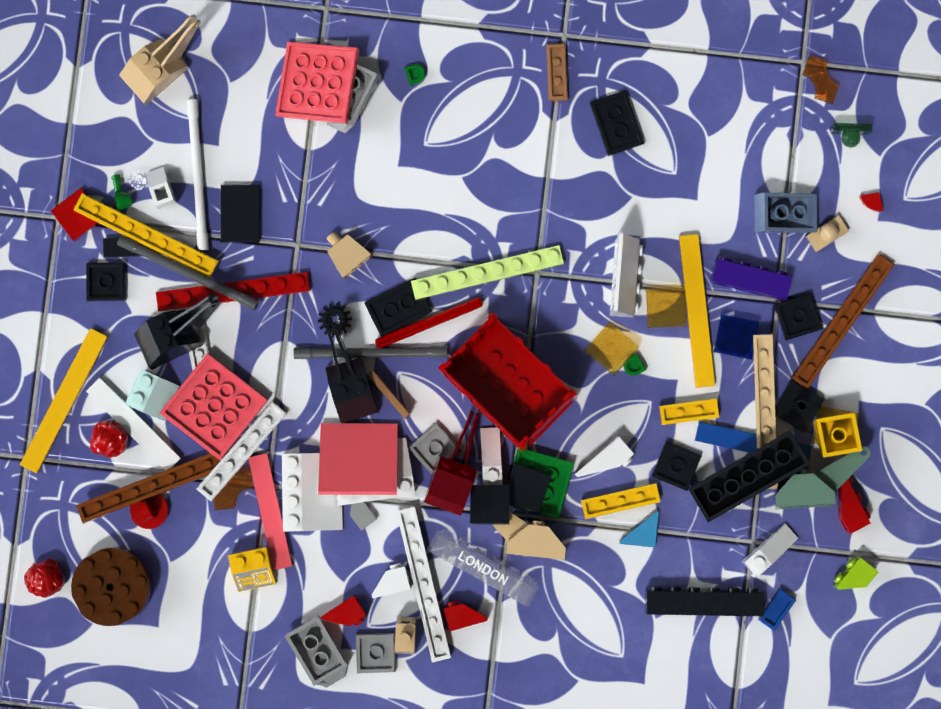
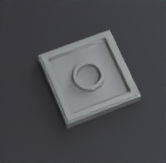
[408,422,462,475]
[356,633,396,673]

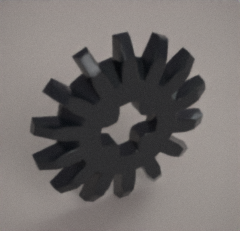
[318,303,352,337]

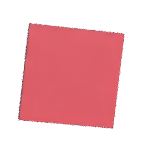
[275,42,360,124]
[160,353,268,461]
[318,423,398,495]

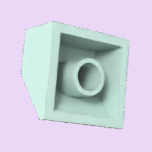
[125,369,180,421]

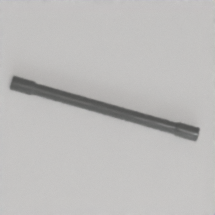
[117,235,259,311]
[294,346,447,359]

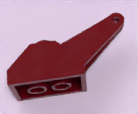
[424,410,479,516]

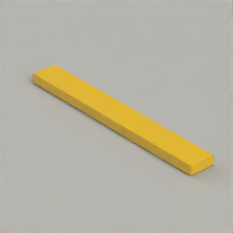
[74,193,219,278]
[679,234,715,388]
[20,328,108,474]

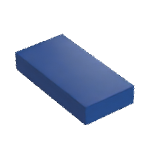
[758,588,796,631]

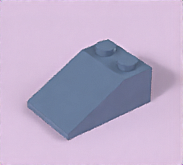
[754,192,817,233]

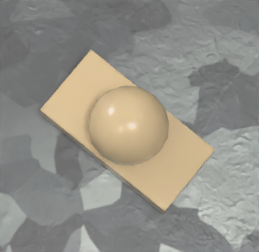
[806,215,849,252]

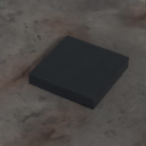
[86,262,126,302]
[774,293,823,341]
[651,441,702,491]
[507,463,551,512]
[470,485,510,525]

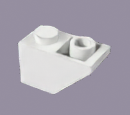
[146,167,177,209]

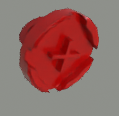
[130,494,169,529]

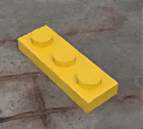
[659,398,719,425]

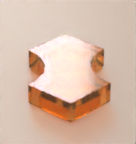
[802,56,839,105]
[214,469,252,510]

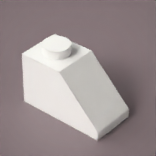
[372,563,411,598]

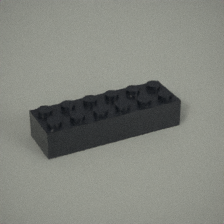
[688,430,810,522]

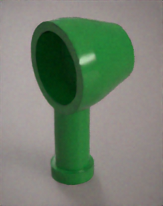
[111,174,132,211]

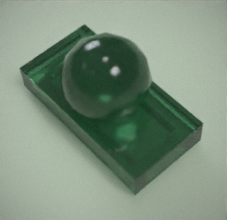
[830,123,872,148]

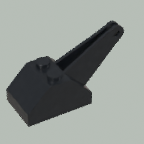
[134,294,221,370]
[325,321,379,423]

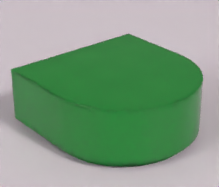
[404,64,426,87]
[623,353,647,376]

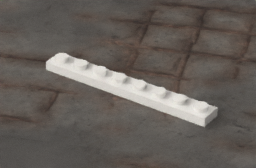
[396,507,451,662]

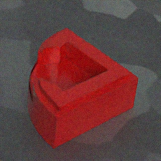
[859,192,883,212]

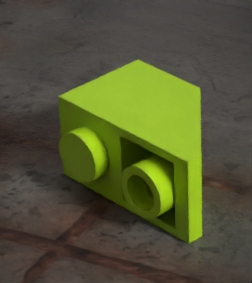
[833,556,879,590]

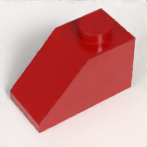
[321,595,367,626]
[444,600,487,631]

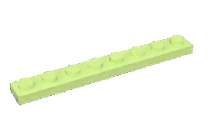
[411,245,564,300]

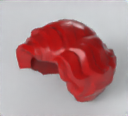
[90,420,128,458]
[24,558,65,598]

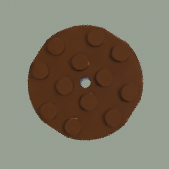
[71,547,153,626]

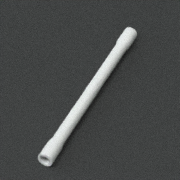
[186,99,209,251]

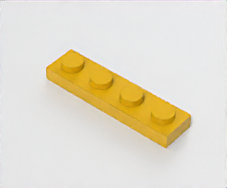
[581,483,661,519]

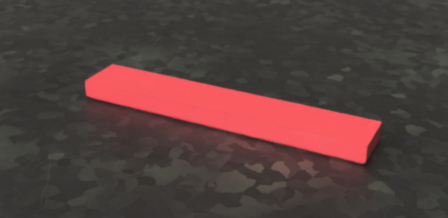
[248,453,293,570]

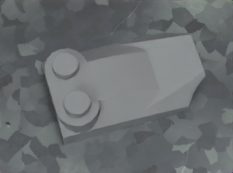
[327,64,380,134]
[284,615,348,688]

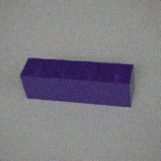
[710,257,792,301]

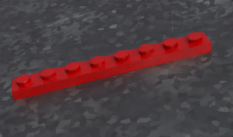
[156,272,310,312]

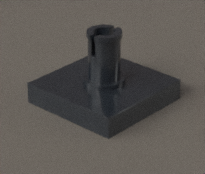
[775,380,825,433]

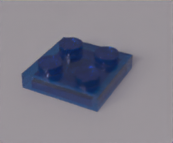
[713,314,759,360]

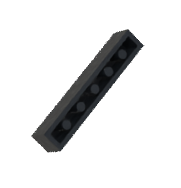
[645,586,764,617]

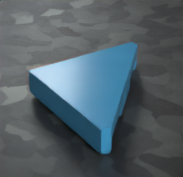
[619,512,659,548]

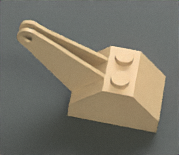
[119,14,201,105]
[493,512,566,560]

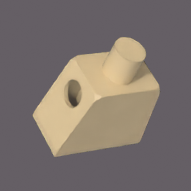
[326,232,372,280]
[395,616,417,654]

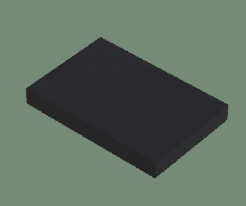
[589,90,644,157]
[221,185,260,243]
[364,278,432,337]

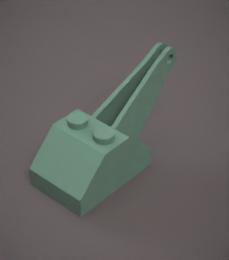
[774,446,871,510]

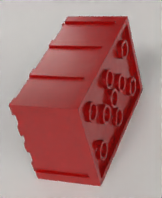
[438,312,577,454]

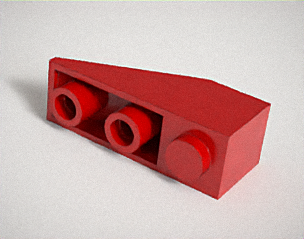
[838,477,871,534]

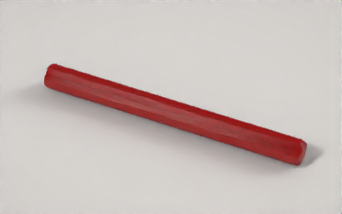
[375,297,483,348]

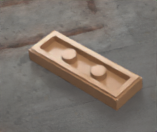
[546,43,568,102]
[367,370,410,419]

